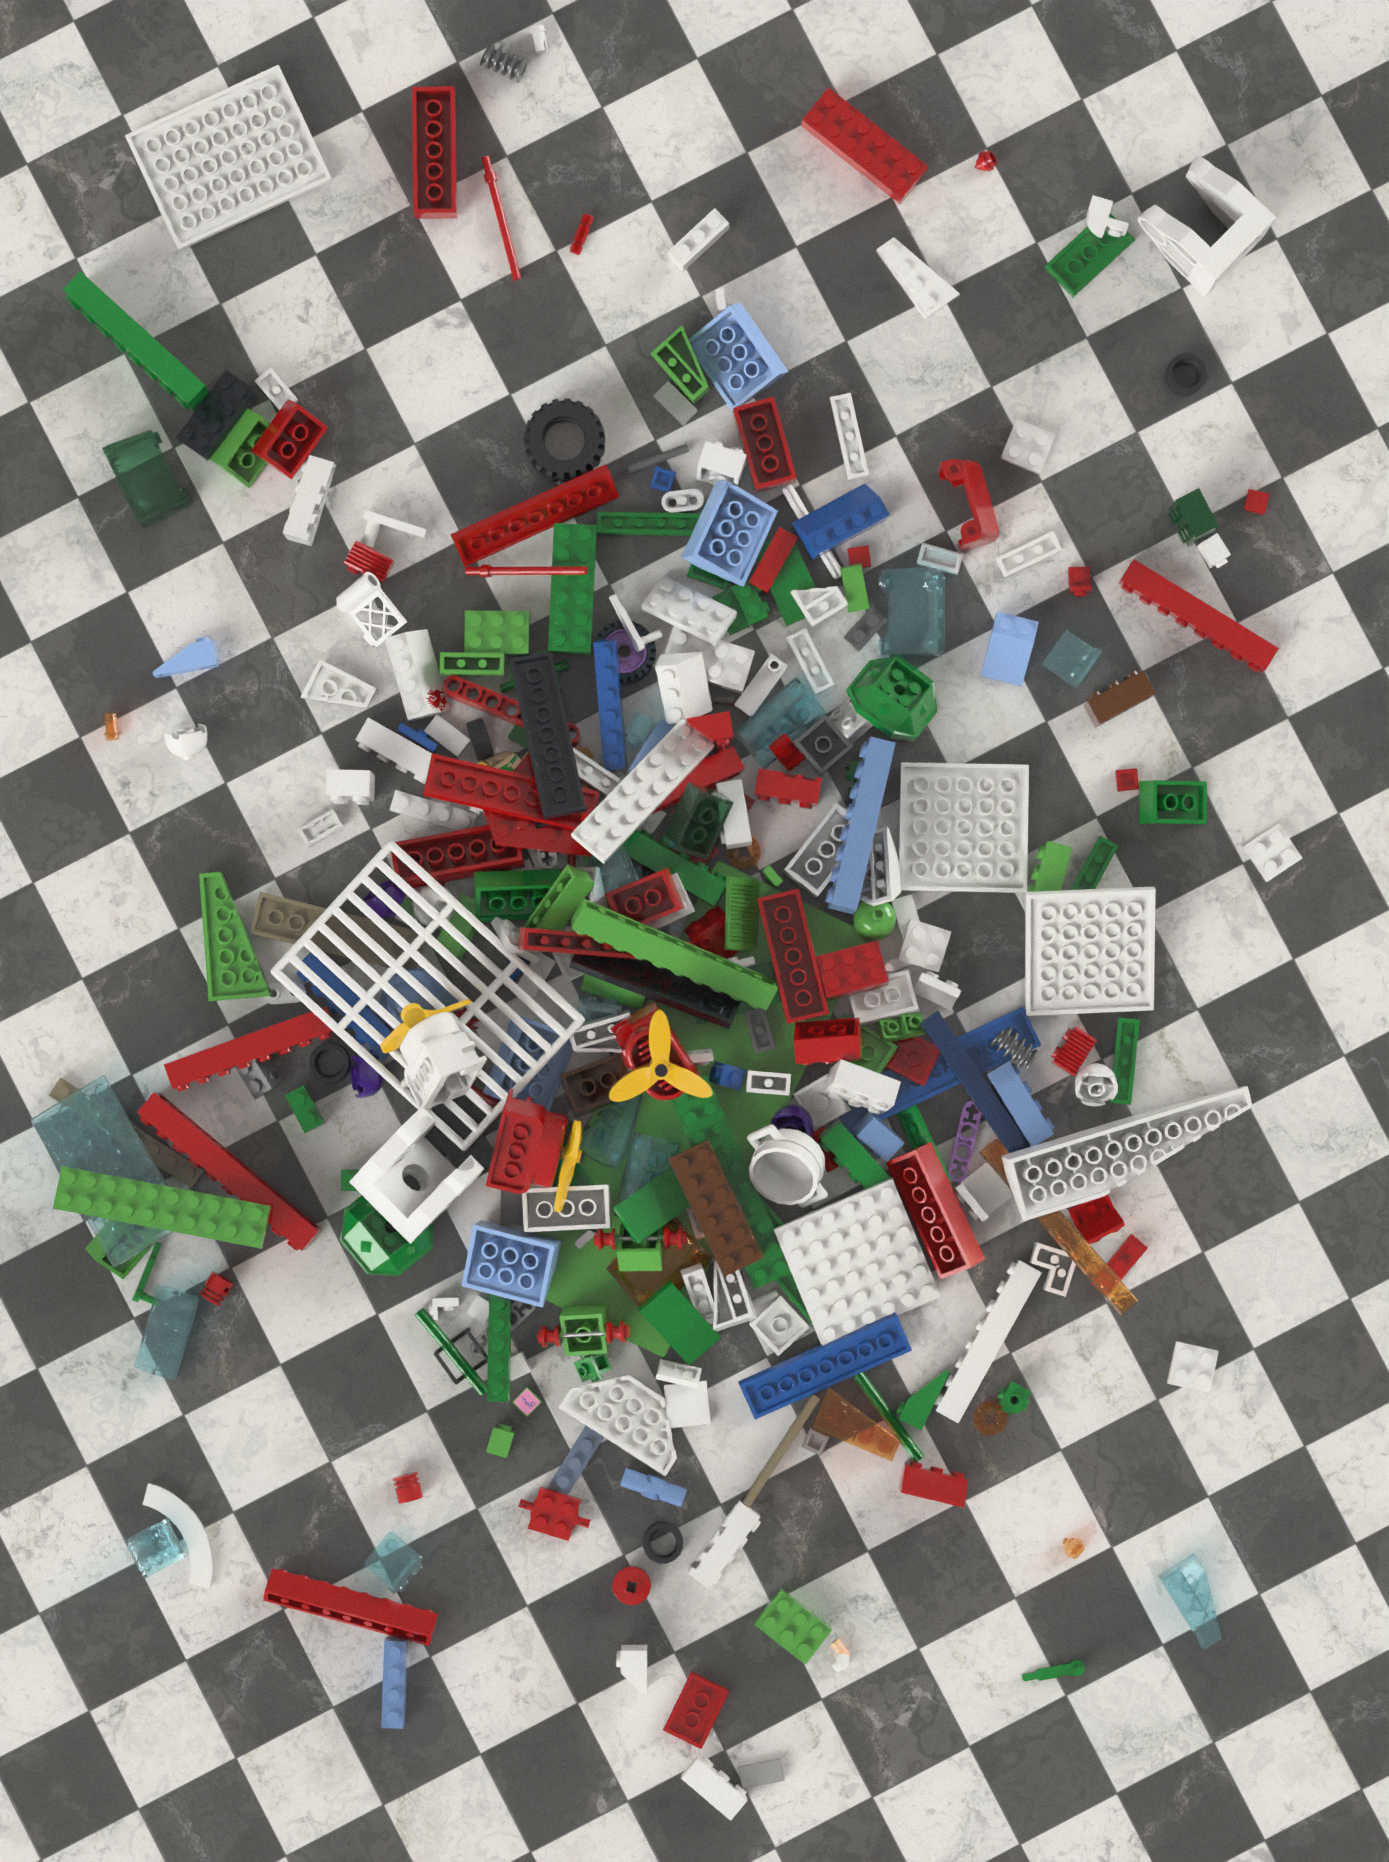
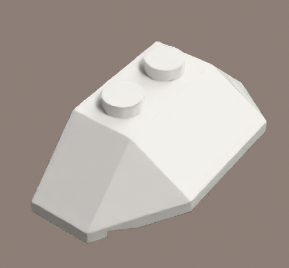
[860,826,901,906]

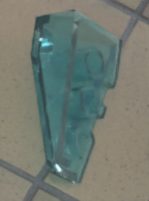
[579,1092,644,1170]

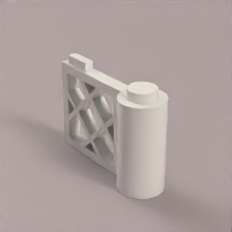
[336,572,407,647]

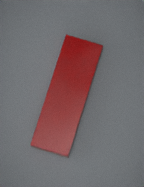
[749,527,798,593]

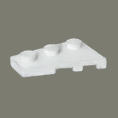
[301,660,377,708]

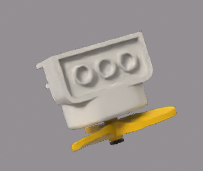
[380,998,487,1110]

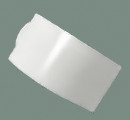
[1086,195,1129,238]

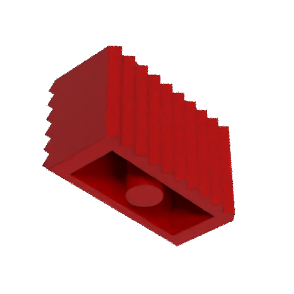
[344,541,395,585]
[1050,1026,1097,1076]

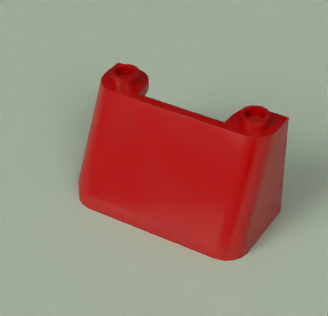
[938,459,999,552]

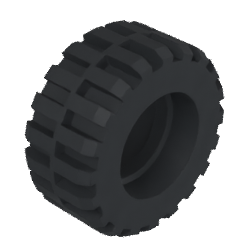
[524,398,605,483]

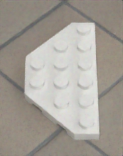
[558,1375,677,1476]

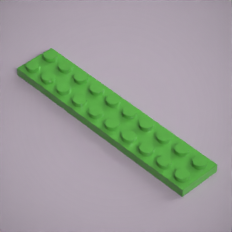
[53,1166,271,1249]

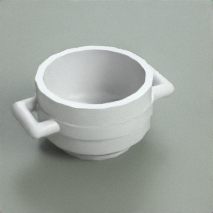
[747,1124,828,1208]

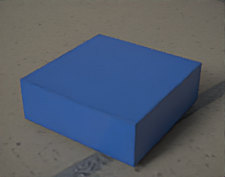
[650,466,676,492]

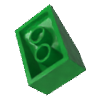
[1139,780,1207,824]

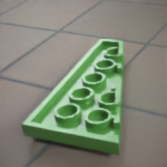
[199,872,273,1001]

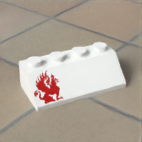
[385,629,450,722]

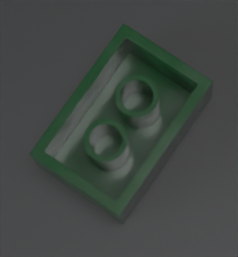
[1168,488,1219,547]

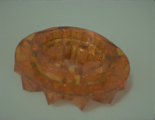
[727,837,761,869]
[973,1401,1007,1436]

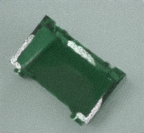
[102,429,190,528]

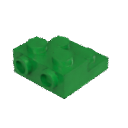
[712,578,770,636]

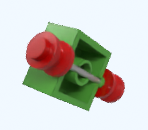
[593,1223,687,1272]
[537,1304,631,1356]

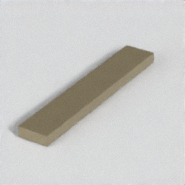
[742,1394,820,1508]

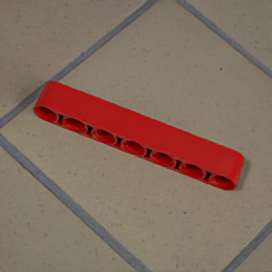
[443,675,581,747]

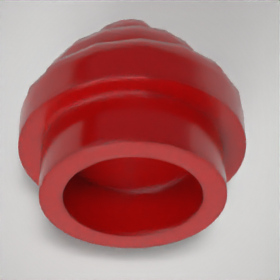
[975,150,997,172]

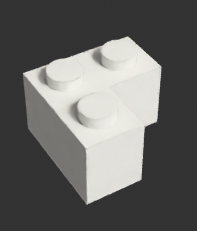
[1029,1242,1078,1297]

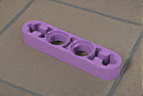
[947,1101,981,1183]

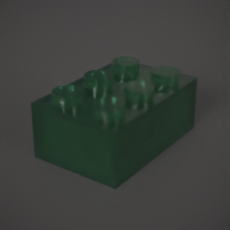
[662,782,734,860]

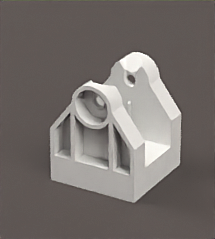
[1138,156,1276,296]
[350,1107,484,1244]

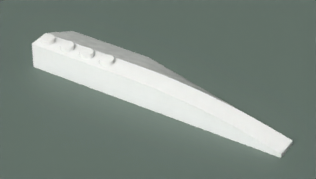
[1001,1086,1253,1221]

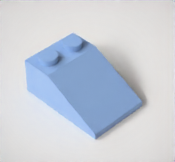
[981,612,1039,687]

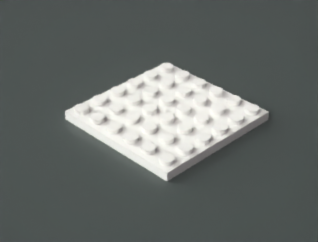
[899,762,1029,893]
[1025,887,1156,1016]
[773,1178,941,1346]

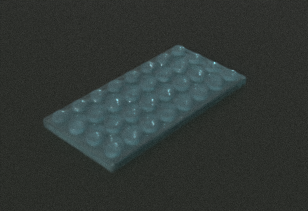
[30,1075,173,1268]

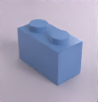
[853,1112,904,1162]

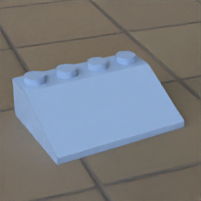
[688,303,788,411]
[681,480,778,586]
[483,1015,573,1111]
[462,1220,562,1307]

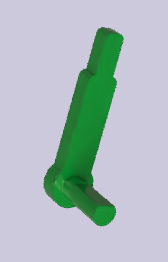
[132,1242,163,1307]
[1022,1659,1085,1681]

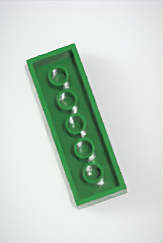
[548,523,597,655]

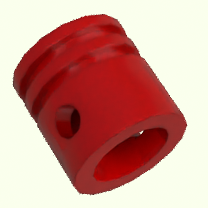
[199,1271,234,1306]
[392,1472,423,1504]

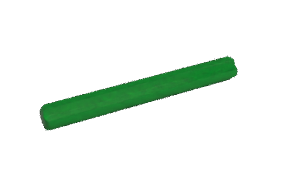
[415,1308,487,1396]
[854,1372,924,1462]

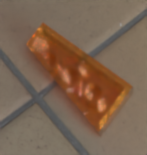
[811,1388,900,1461]

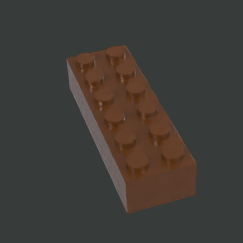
[669,1139,764,1276]

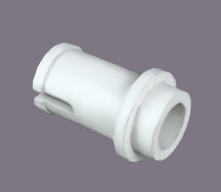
[530,25,548,54]

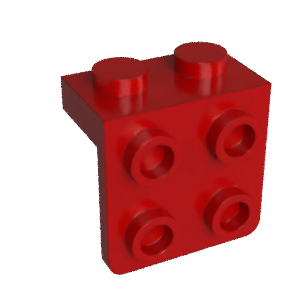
[684,906,739,959]
[1067,1194,1125,1244]

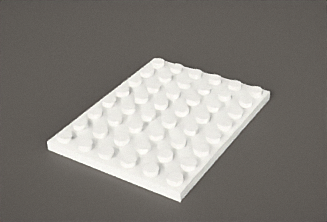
[125,65,332,251]

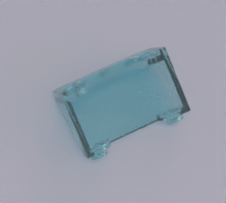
[879,567,945,656]

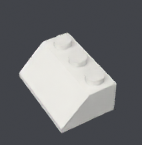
[655,652,713,724]

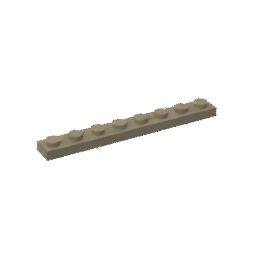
[49,1078,204,1188]

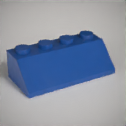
[792,484,890,560]

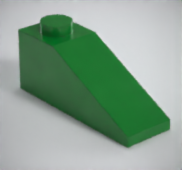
[896,1369,949,1430]

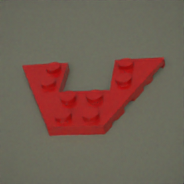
[482,754,592,857]

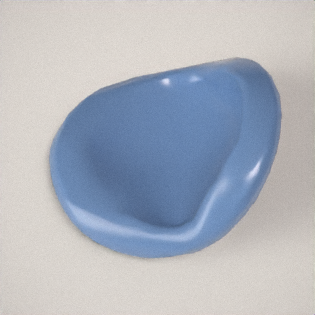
[380,968,458,1032]

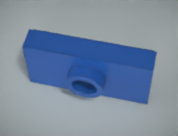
[398,723,439,753]

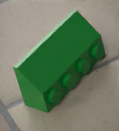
[473,869,560,922]

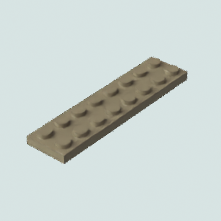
[249,892,423,969]

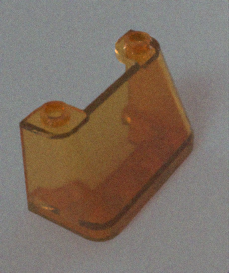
[606,1217,711,1307]

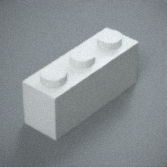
[668,208,729,272]
[713,779,752,849]
[681,1755,747,1821]

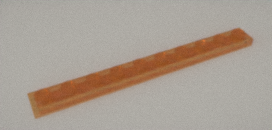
[980,1138,1138,1316]

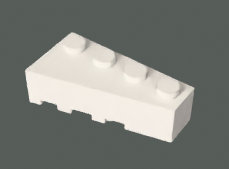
[283,455,336,546]

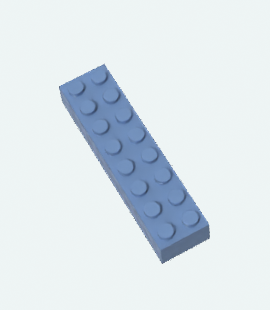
[825,737,896,914]

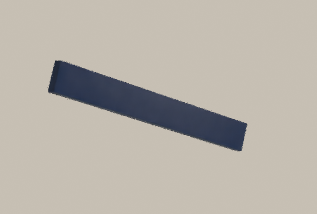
[920,1011,1030,1154]

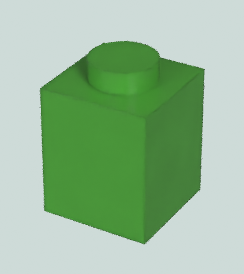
[486,1423,515,1458]

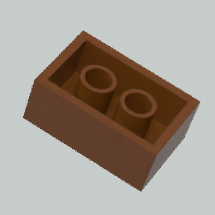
[1083,670,1156,728]

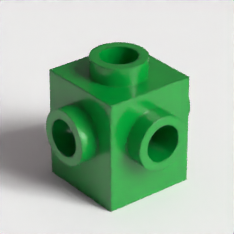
[574,1354,612,1383]
[997,1380,1031,1415]

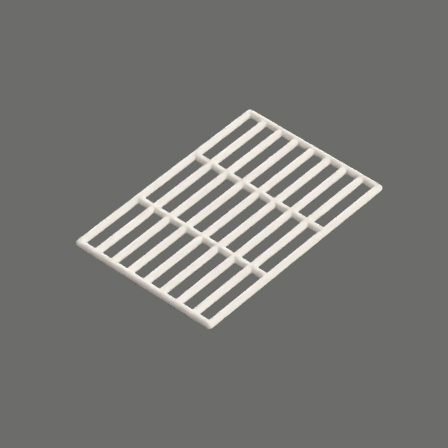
[271,840,585,1151]

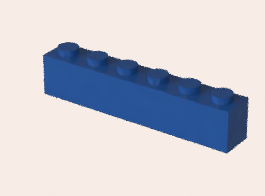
[593,639,627,770]
[296,952,392,1061]

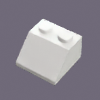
[616,1645,648,1695]

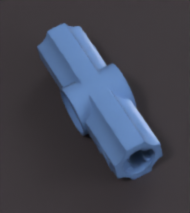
[620,1467,687,1507]

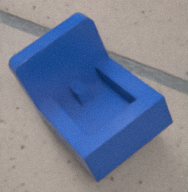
[709,1061,746,1091]

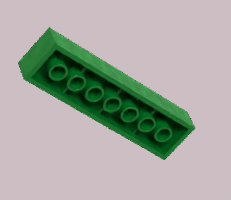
[62,271,210,411]

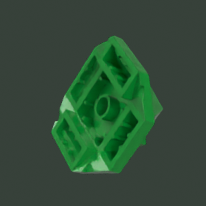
[846,656,937,742]
[340,1195,434,1276]

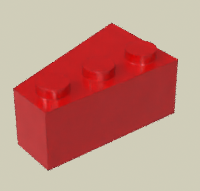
[754,768,822,809]

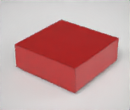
[1243,489,1269,515]
[847,545,871,569]
[1115,768,1139,792]

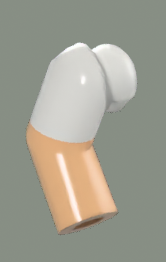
[830,1638,850,1672]

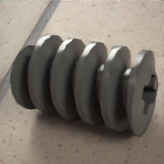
[480,42,527,83]
[990,1027,1039,1071]

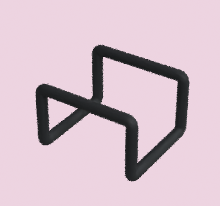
[434,1328,488,1385]

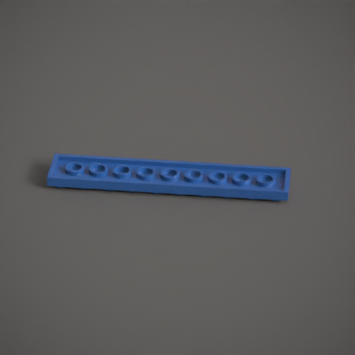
[839,1007,1041,1135]

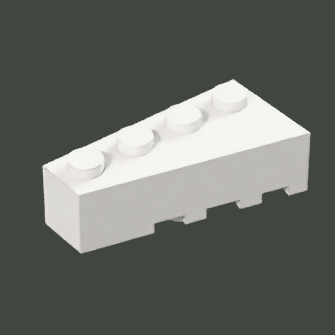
[688,1499,761,1589]

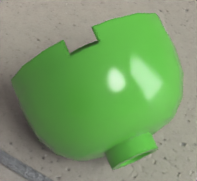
[853,902,896,941]

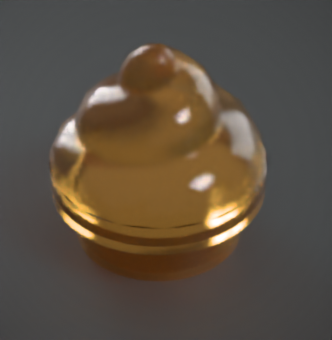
[1063,1537,1085,1559]

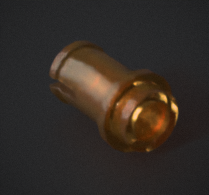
[104,713,121,741]

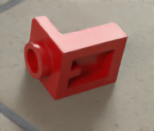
[1068,566,1092,597]
[768,733,805,771]

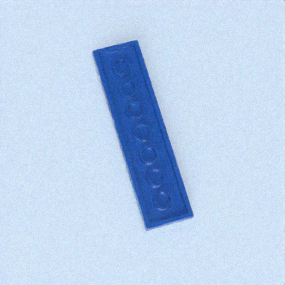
[738,1312,912,1419]

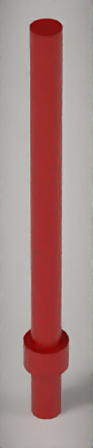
[481,156,521,281]
[465,565,587,577]

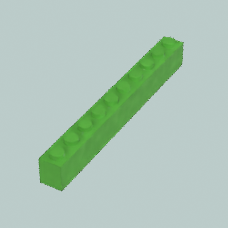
[571,898,778,1010]

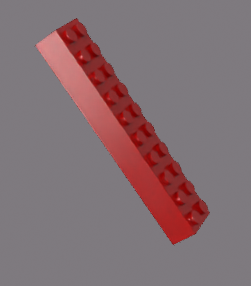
[137,1092,323,1251]

